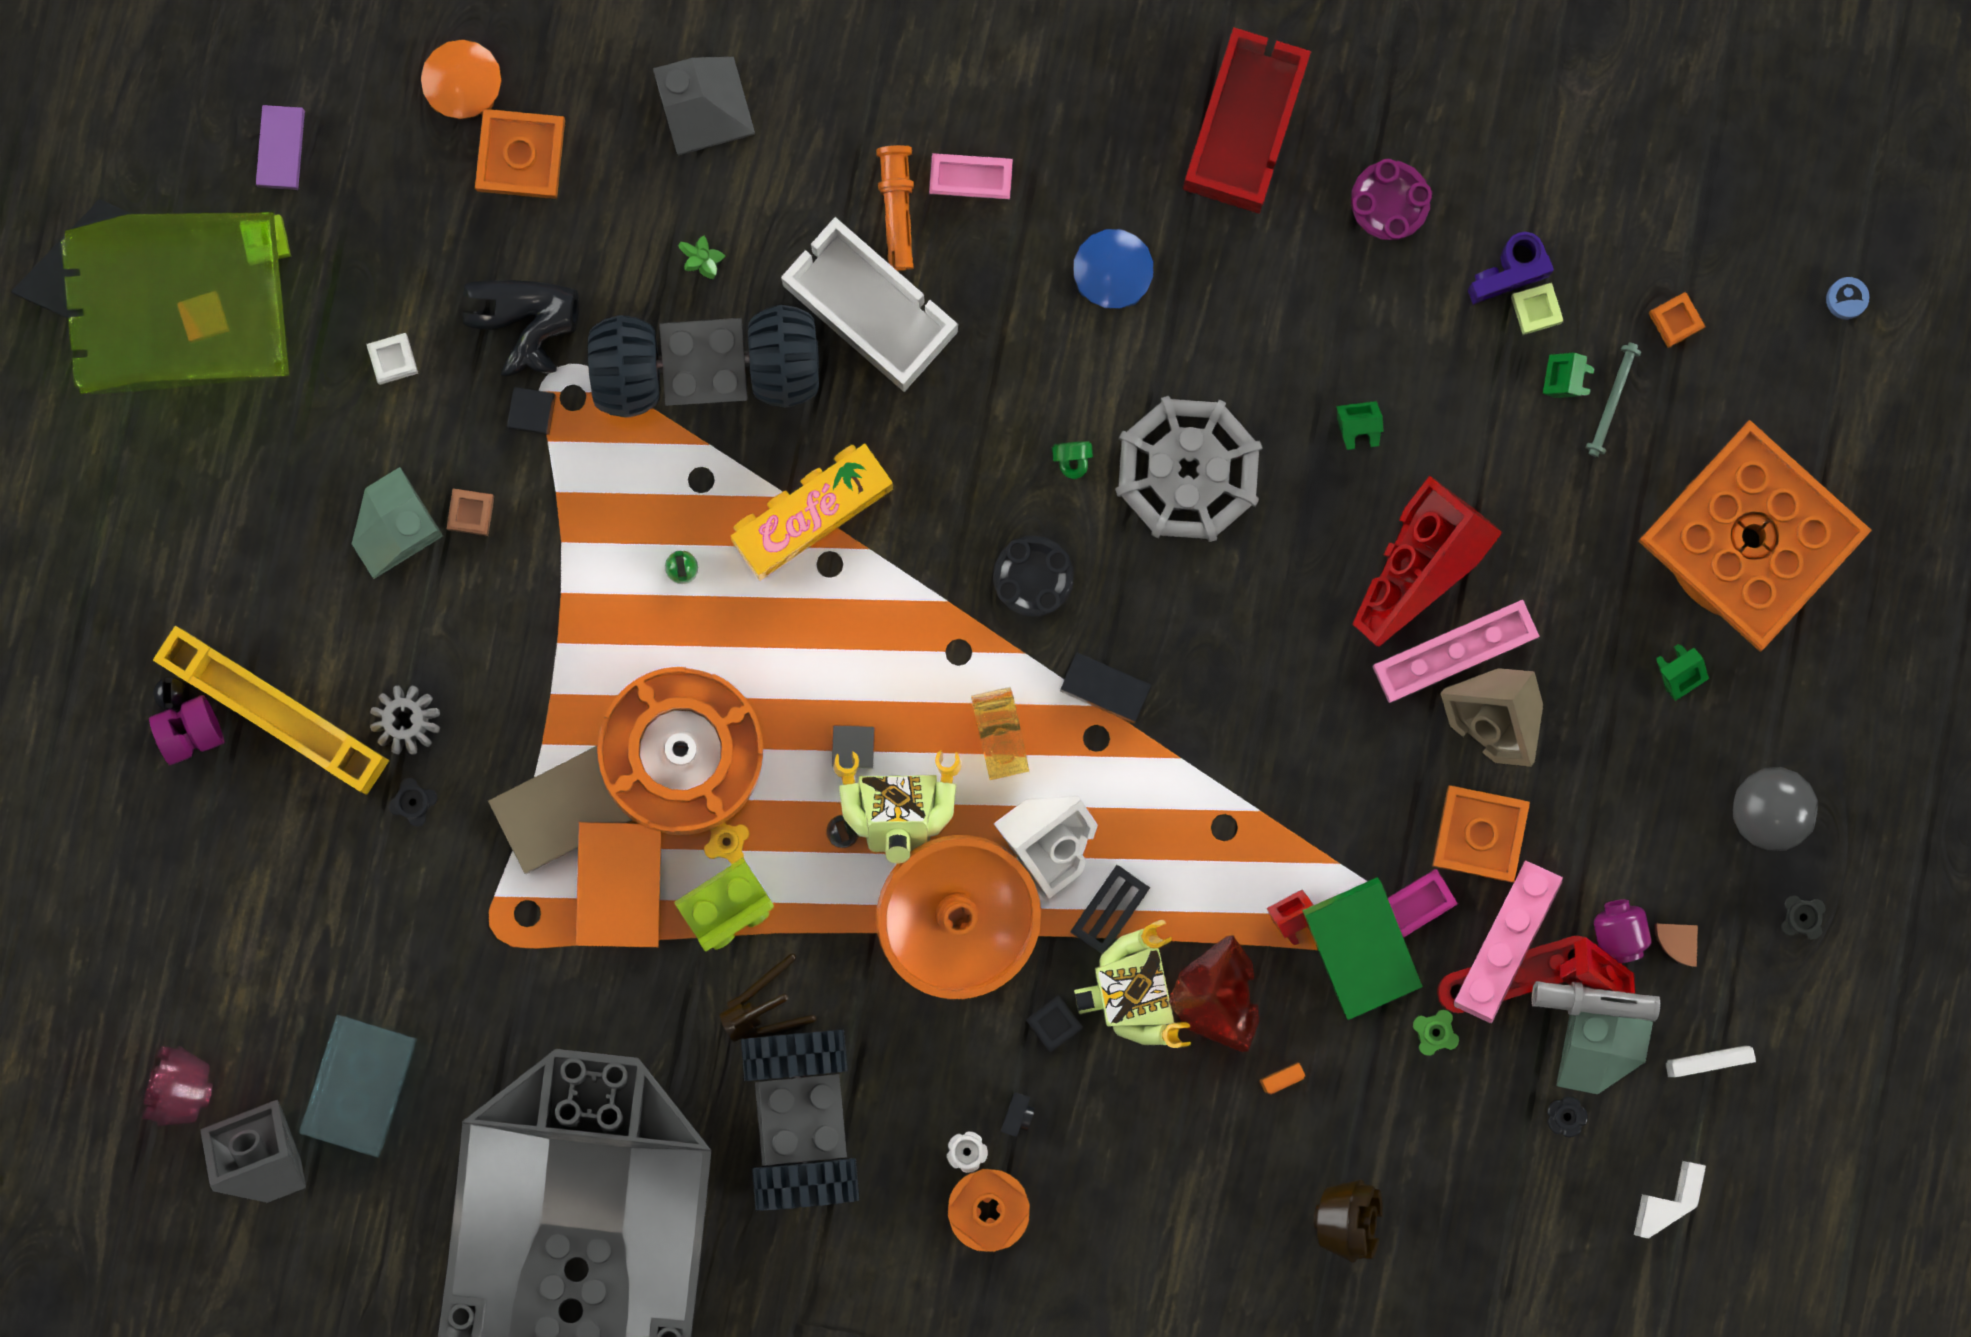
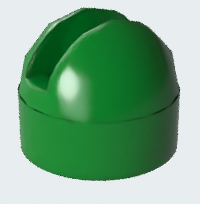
[665,551,698,584]

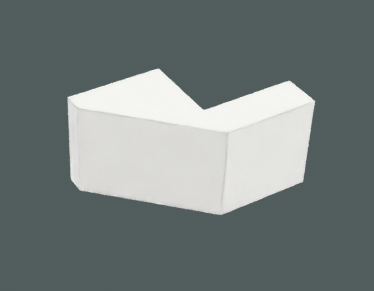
[1634,1161,1706,1238]

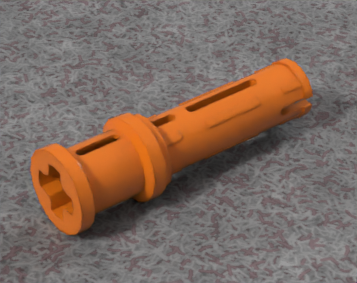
[876,145,914,271]

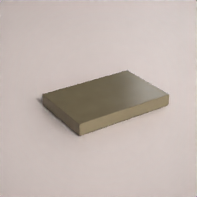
[488,745,632,874]

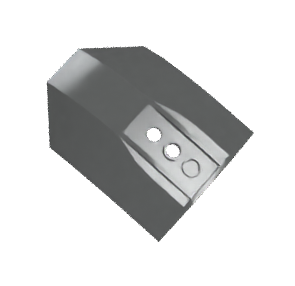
[438,1049,711,1337]

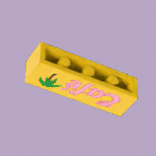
[731,444,893,581]

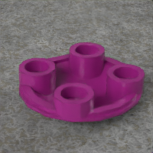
[1351,159,1432,240]

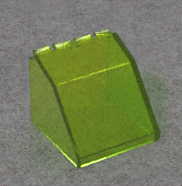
[61,212,289,394]

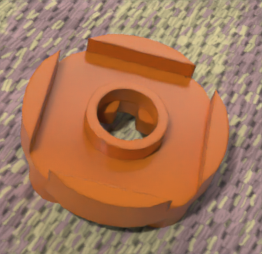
[948,1169,1030,1252]

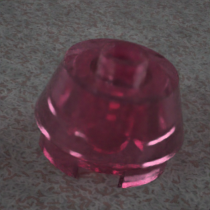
[142,1046,212,1126]

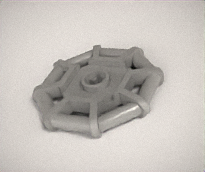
[1115,396,1263,542]

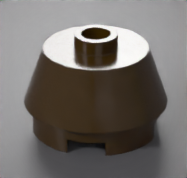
[1314,1179,1383,1263]

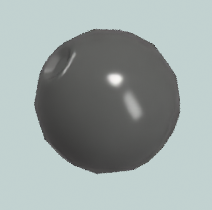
[1733,767,1818,851]

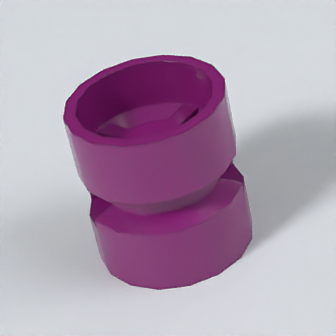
[149,695,224,766]

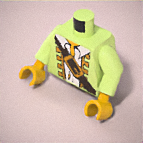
[834,750,962,864]
[1074,920,1191,1048]

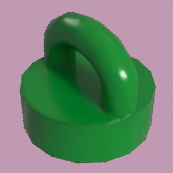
[1052,441,1093,479]

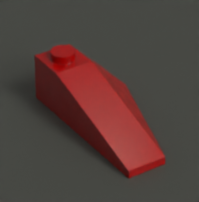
[1353,475,1503,647]

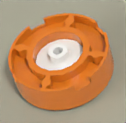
[597,667,763,835]

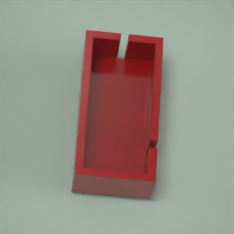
[1183,27,1311,214]

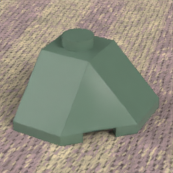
[352,467,443,579]
[1556,1012,1653,1094]

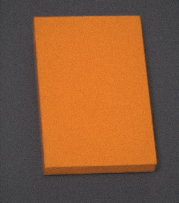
[576,822,661,947]

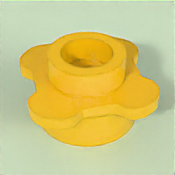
[704,822,749,864]

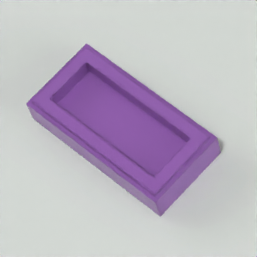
[256,105,305,190]

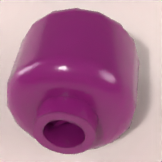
[1594,899,1651,963]

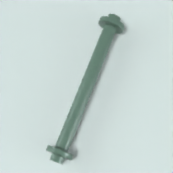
[1586,342,1641,457]

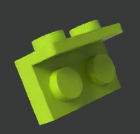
[674,858,774,952]

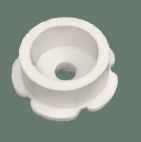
[947,1132,988,1173]

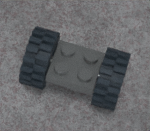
[741,1030,859,1210]

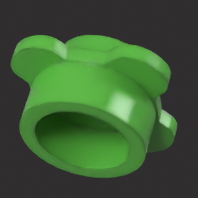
[1413,1010,1459,1056]

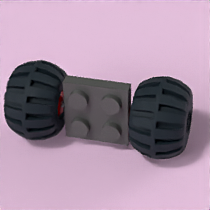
[588,305,819,417]

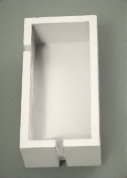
[781,217,958,392]

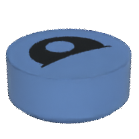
[1826,277,1869,319]

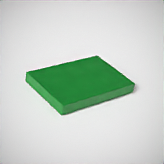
[1302,877,1423,1020]

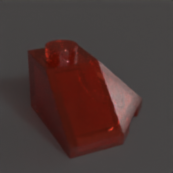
[1169,935,1260,1052]

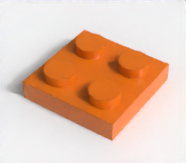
[475,109,565,199]
[1432,785,1530,883]

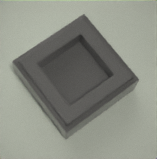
[832,726,875,769]

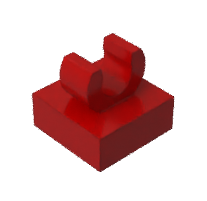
[1266,889,1314,945]

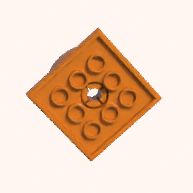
[1638,420,1872,651]

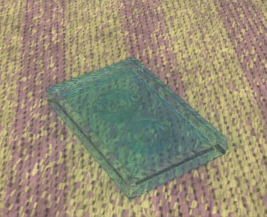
[299,1014,417,1157]

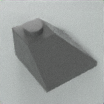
[653,57,755,156]
[200,1100,306,1203]

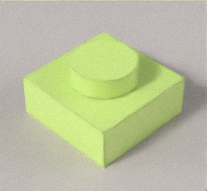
[1511,283,1563,335]

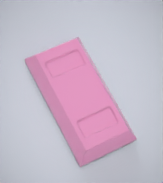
[929,153,1013,199]

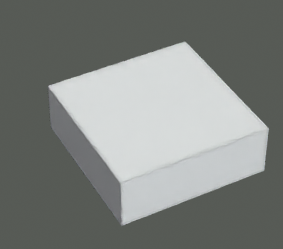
[366,333,418,385]

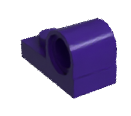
[1468,232,1554,305]

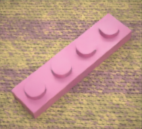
[1372,600,1540,703]
[1454,860,1563,1024]

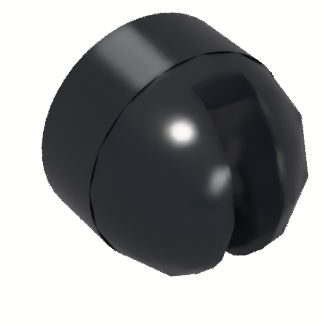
[153,677,188,710]
[826,815,859,848]

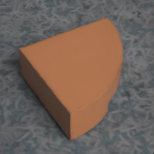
[1654,924,1698,967]

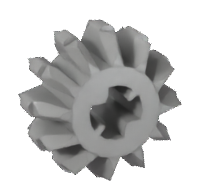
[370,686,440,755]

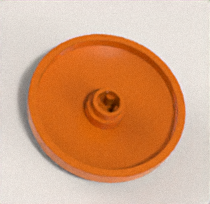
[876,835,1041,999]

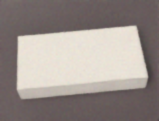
[1665,1046,1756,1077]

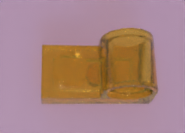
[971,687,1030,780]

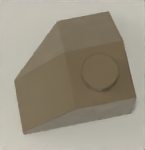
[1441,668,1543,767]

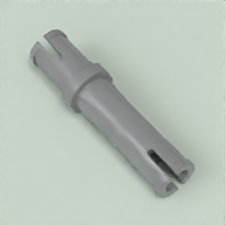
[1532,981,1660,1021]

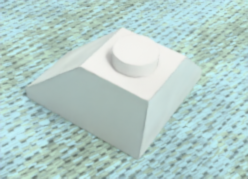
[994,796,1098,899]

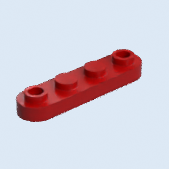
[1437,936,1585,1013]

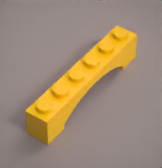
[153,626,389,795]

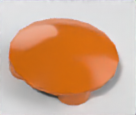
[421,40,502,119]

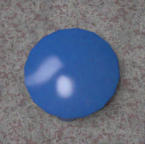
[1074,229,1153,308]

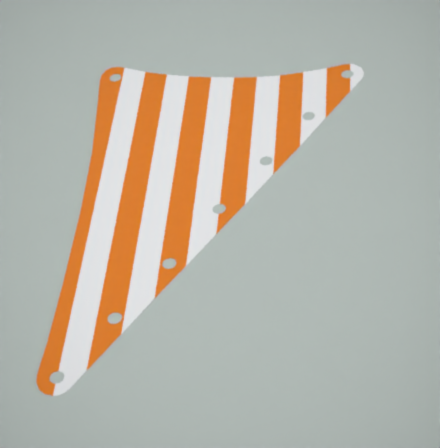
[489,364,1367,950]

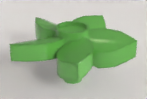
[678,235,726,279]

